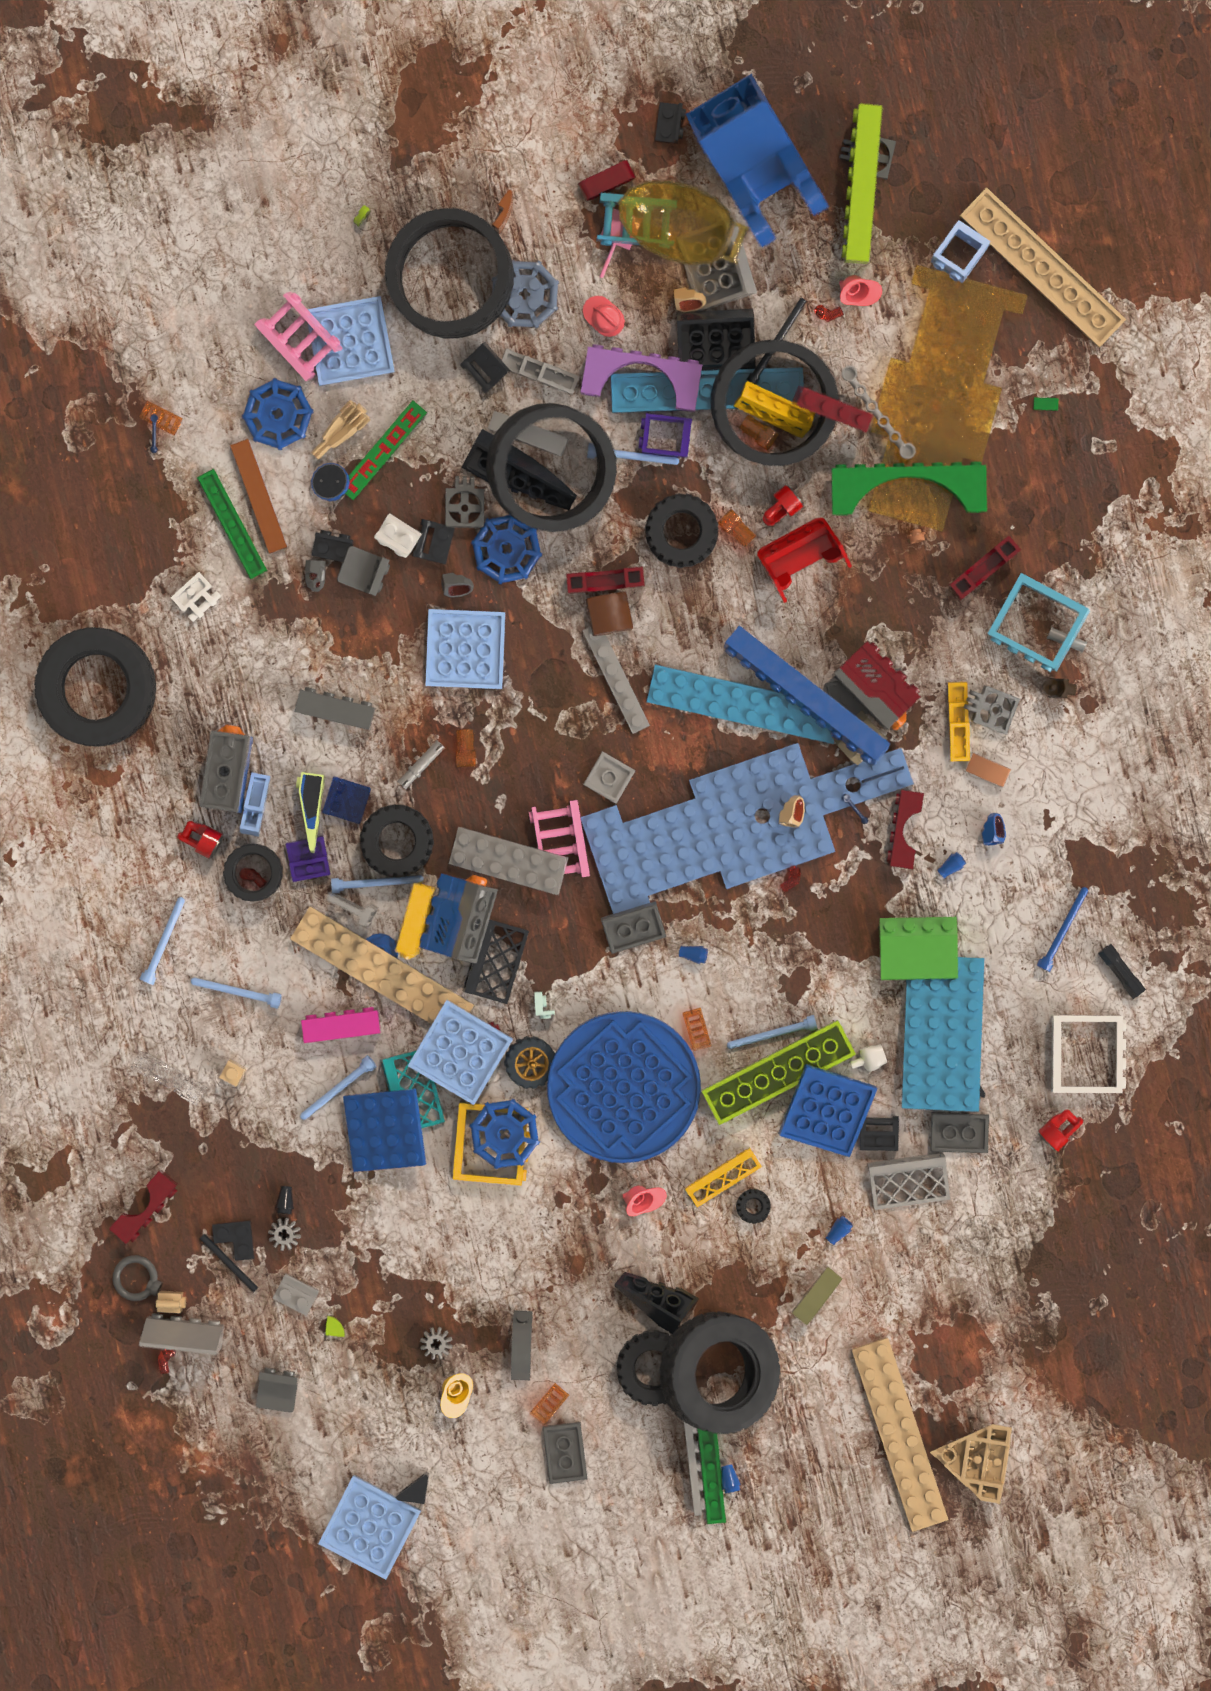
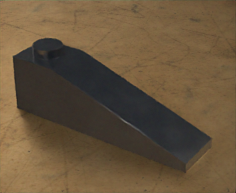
[614,1272,699,1334]

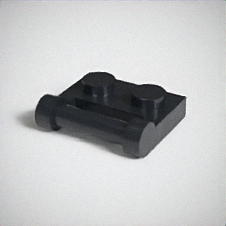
[460,342,511,394]
[412,519,455,565]
[860,1116,899,1151]

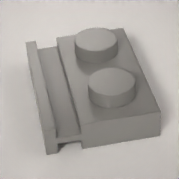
[272,1273,320,1316]

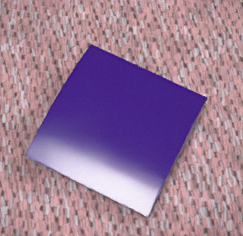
[286,835,331,882]

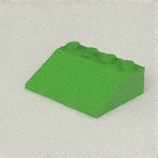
[879,917,958,980]

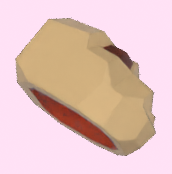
[674,288,706,312]
[778,795,805,827]

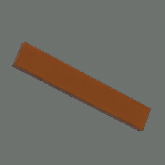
[230,439,287,554]

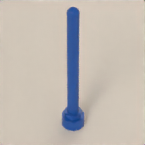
[1037,887,1088,972]

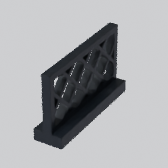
[462,919,529,1004]

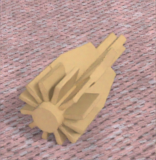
[311,400,371,459]

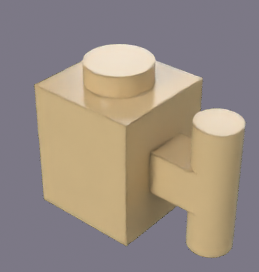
[156,1291,186,1313]

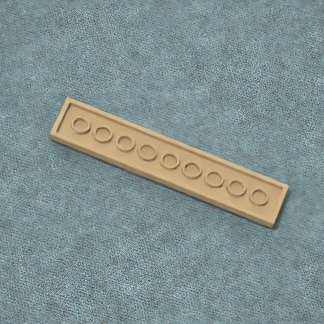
[960,187,1126,348]
[290,906,474,1024]
[852,1337,948,1532]

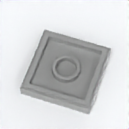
[583,751,636,804]

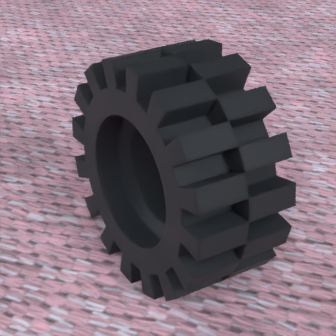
[736,1189,771,1224]

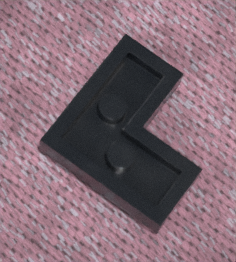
[212,1220,255,1261]

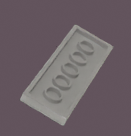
[449,827,568,895]

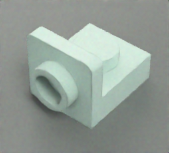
[534,991,555,1019]

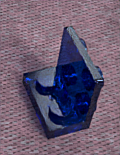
[322,776,371,824]

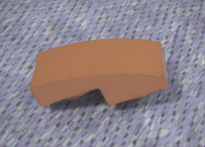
[966,753,1011,787]

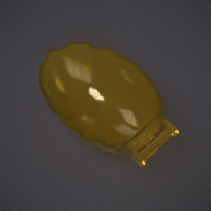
[619,181,750,265]

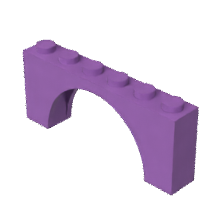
[581,344,702,413]

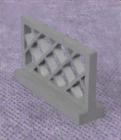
[326,893,378,927]
[868,1152,950,1210]

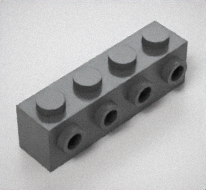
[295,687,376,730]

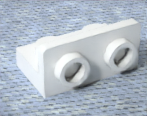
[374,513,422,558]

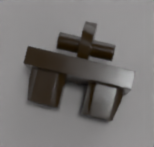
[1042,678,1077,698]

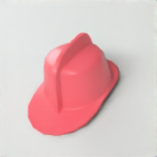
[839,275,882,306]
[583,296,625,337]
[622,1185,667,1216]

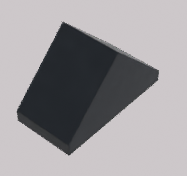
[395,1472,429,1504]

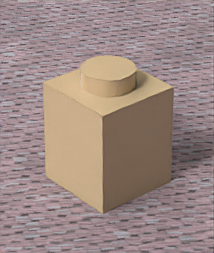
[219,1059,247,1086]

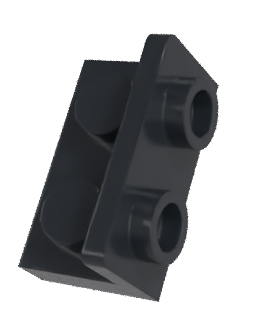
[655,102,686,144]
[312,530,354,562]

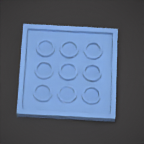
[308,296,395,386]
[425,609,505,689]
[408,1000,513,1105]
[318,1475,421,1579]

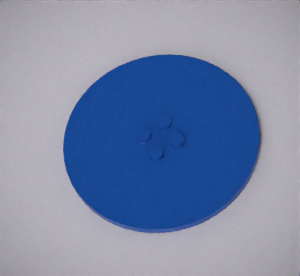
[547,1011,701,1163]

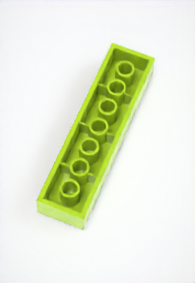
[841,104,882,264]
[701,1019,856,1125]

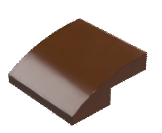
[586,592,633,636]

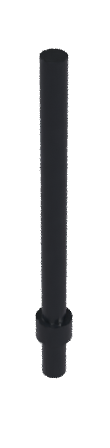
[740,298,807,394]

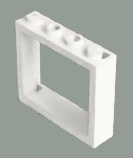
[1051,1015,1126,1093]

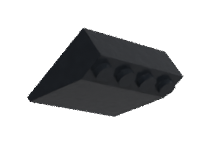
[676,309,756,371]

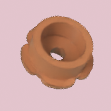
[907,529,926,544]

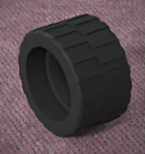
[223,844,283,902]

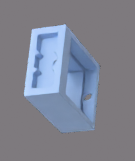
[931,220,991,283]

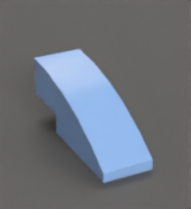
[240,773,270,837]

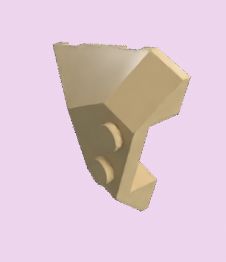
[930,1424,1012,1504]

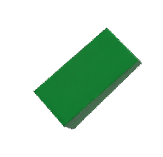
[1033,397,1059,411]

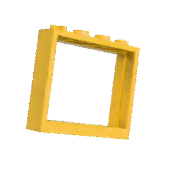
[396,883,437,959]
[453,1102,532,1186]

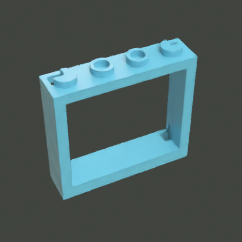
[988,573,1090,672]

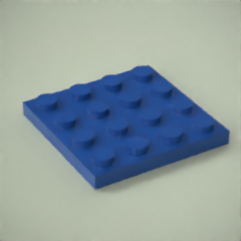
[778,1064,878,1157]
[343,1089,426,1172]

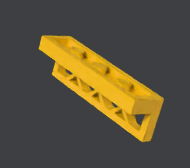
[734,381,815,438]
[685,1147,762,1207]

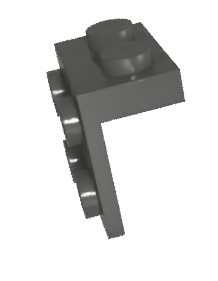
[337,546,390,596]
[256,1367,299,1413]

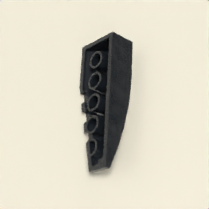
[461,429,577,510]

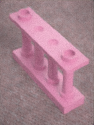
[254,292,343,381]
[529,800,590,877]

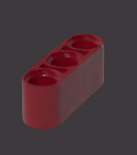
[578,160,636,202]

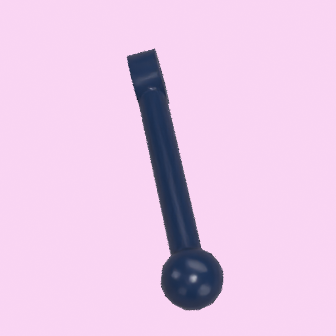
[150,414,158,453]
[842,794,869,824]

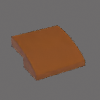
[492,189,514,234]

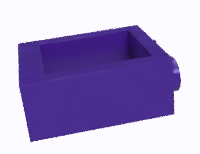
[638,413,692,458]

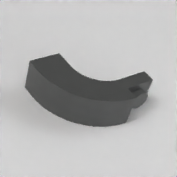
[511,1311,533,1381]

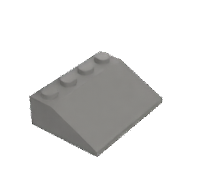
[676,219,757,311]
[139,1313,224,1355]

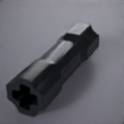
[1098,943,1146,999]

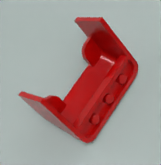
[757,517,852,603]

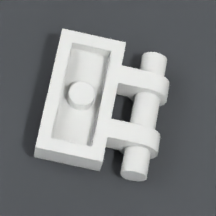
[171,572,221,622]

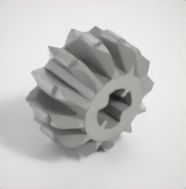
[268,1218,301,1251]
[420,1327,453,1360]

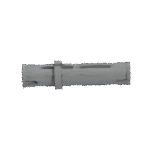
[397,740,445,789]

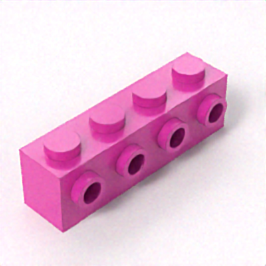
[301,1007,381,1043]

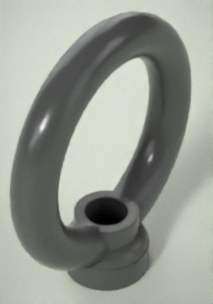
[113,1255,163,1301]

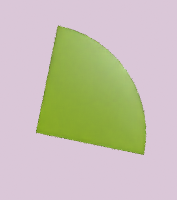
[353,205,371,227]
[325,1315,345,1337]

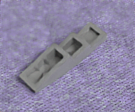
[501,348,580,394]
[488,411,568,457]

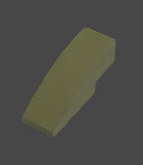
[792,1266,843,1325]

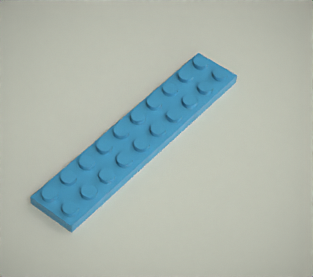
[611,367,804,413]
[647,664,835,744]

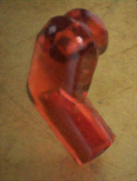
[815,305,844,322]
[780,865,801,893]
[239,868,267,888]
[158,1349,176,1374]

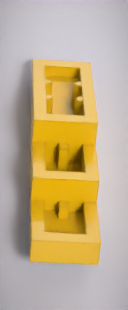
[948,681,970,761]

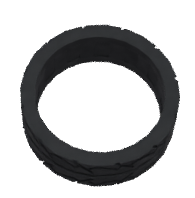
[385,208,514,339]
[711,340,839,466]
[486,403,617,532]

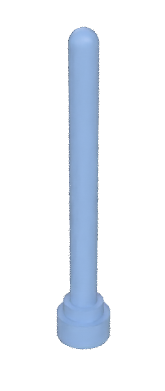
[587,443,679,465]
[331,875,424,894]
[139,897,185,985]
[191,978,282,1009]
[727,1015,818,1049]
[300,1055,377,1120]

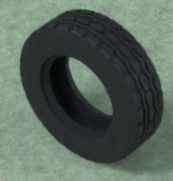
[34,627,156,747]
[659,1311,780,1434]

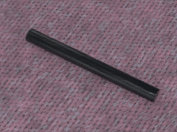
[199,1233,259,1293]

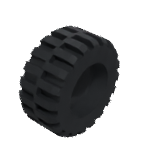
[645,493,719,568]
[360,805,434,878]
[617,1330,672,1406]

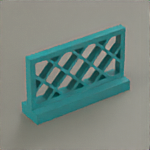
[380,1050,445,1128]

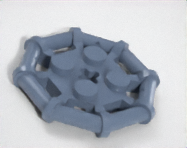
[491,260,559,329]

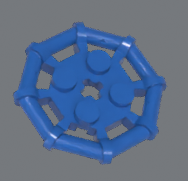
[241,378,314,450]
[471,515,543,585]
[469,1099,540,1169]

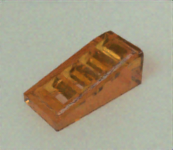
[139,400,183,436]
[683,1007,712,1051]
[530,1383,569,1425]

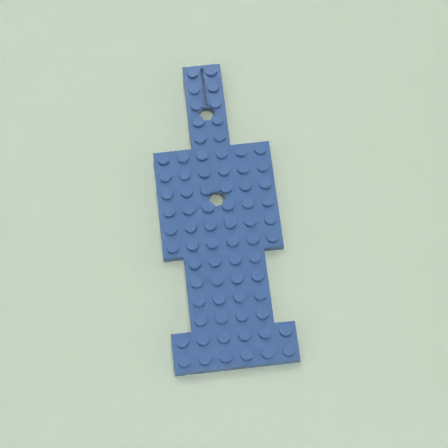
[581,743,914,914]

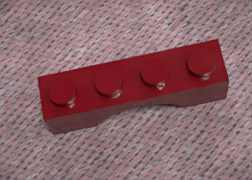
[791,385,874,433]
[948,536,1021,600]
[566,567,645,594]
[886,790,924,869]
[109,1170,178,1244]

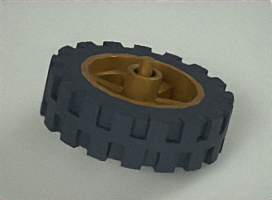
[504,1036,555,1089]

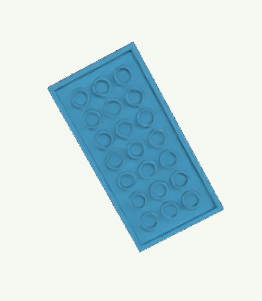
[901,957,985,1112]

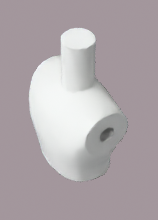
[850,1044,887,1072]

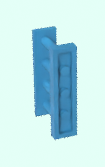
[596,193,678,251]

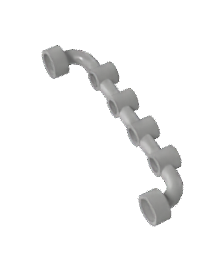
[842,366,915,459]

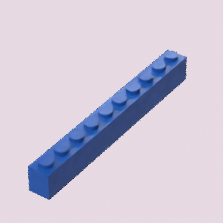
[724,625,890,765]

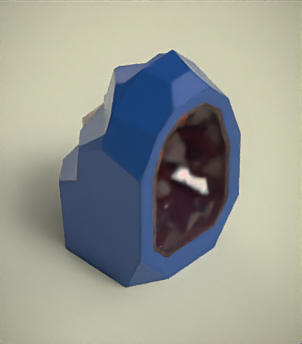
[982,813,1006,846]

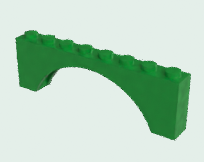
[831,462,987,516]

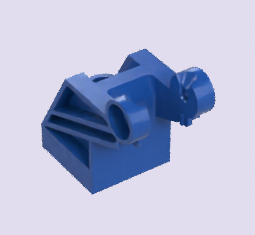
[686,74,829,248]

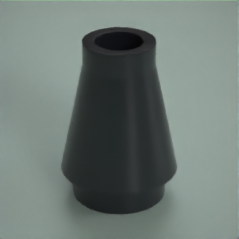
[275,1186,294,1214]

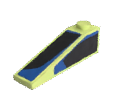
[296,772,325,853]

